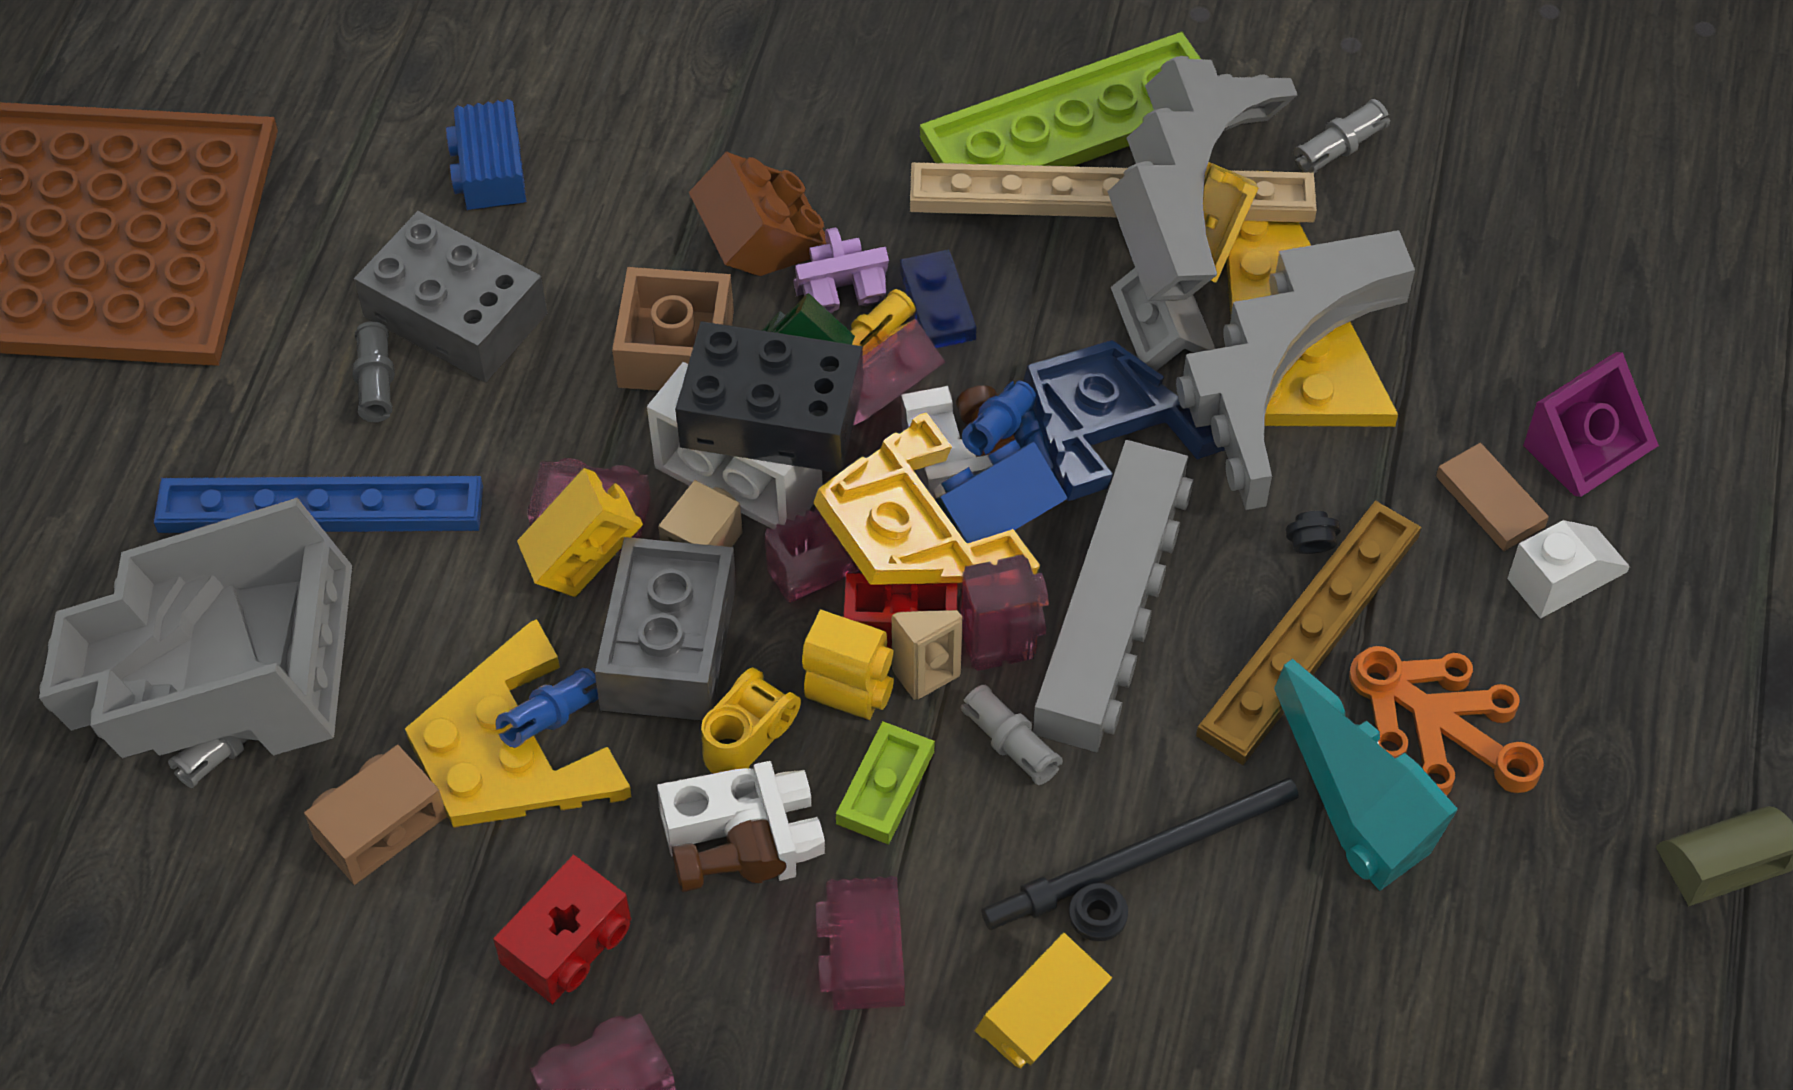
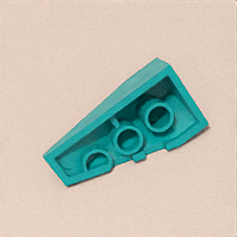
[1274,659,1458,891]

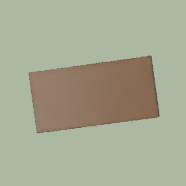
[1436,442,1549,551]

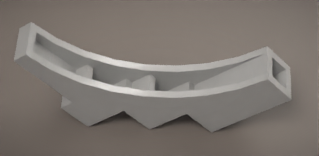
[1107,56,1297,301]
[1176,230,1415,510]

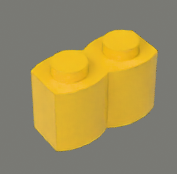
[802,609,894,720]

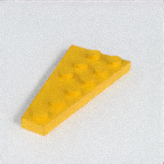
[1227,171,1398,427]

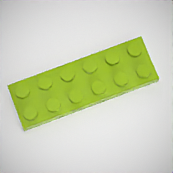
[920,32,1201,167]

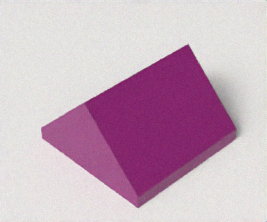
[1523,352,1659,497]

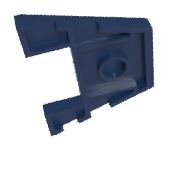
[1023,340,1225,501]

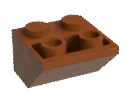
[689,152,826,276]

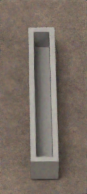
[1033,440,1194,753]

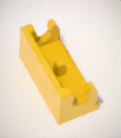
[1203,162,1258,283]
[517,468,643,597]
[974,933,1112,1068]

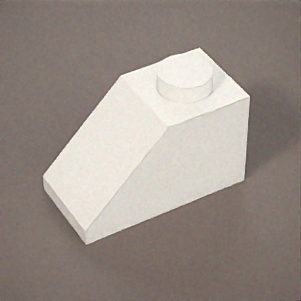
[1507,520,1630,619]

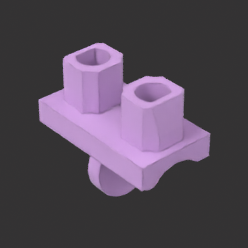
[793,227,889,313]

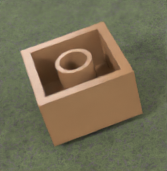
[612,267,734,391]

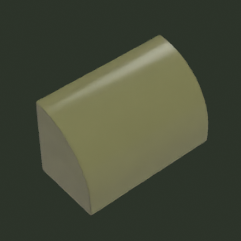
[1656,806,1793,906]

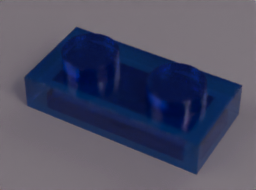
[900,249,977,350]

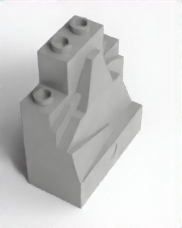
[39,498,352,758]

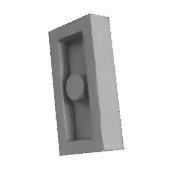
[1111,268,1215,371]

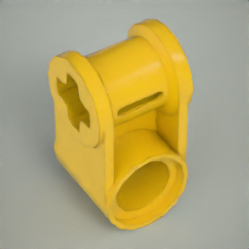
[701,667,801,774]

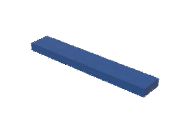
[154,476,483,533]

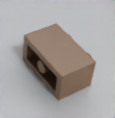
[304,745,447,885]

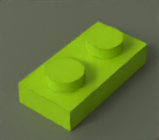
[836,721,935,845]

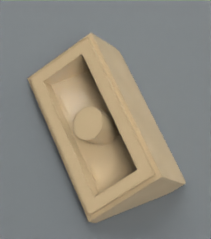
[892,610,962,700]

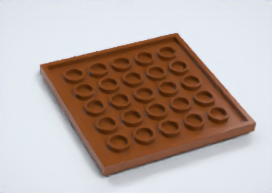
[0,102,278,366]

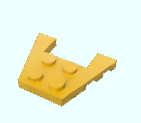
[813,412,1040,585]
[405,619,632,827]

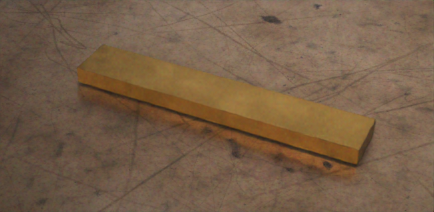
[1196,500,1421,766]

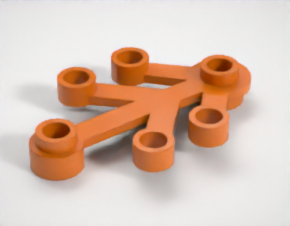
[1349,646,1544,796]

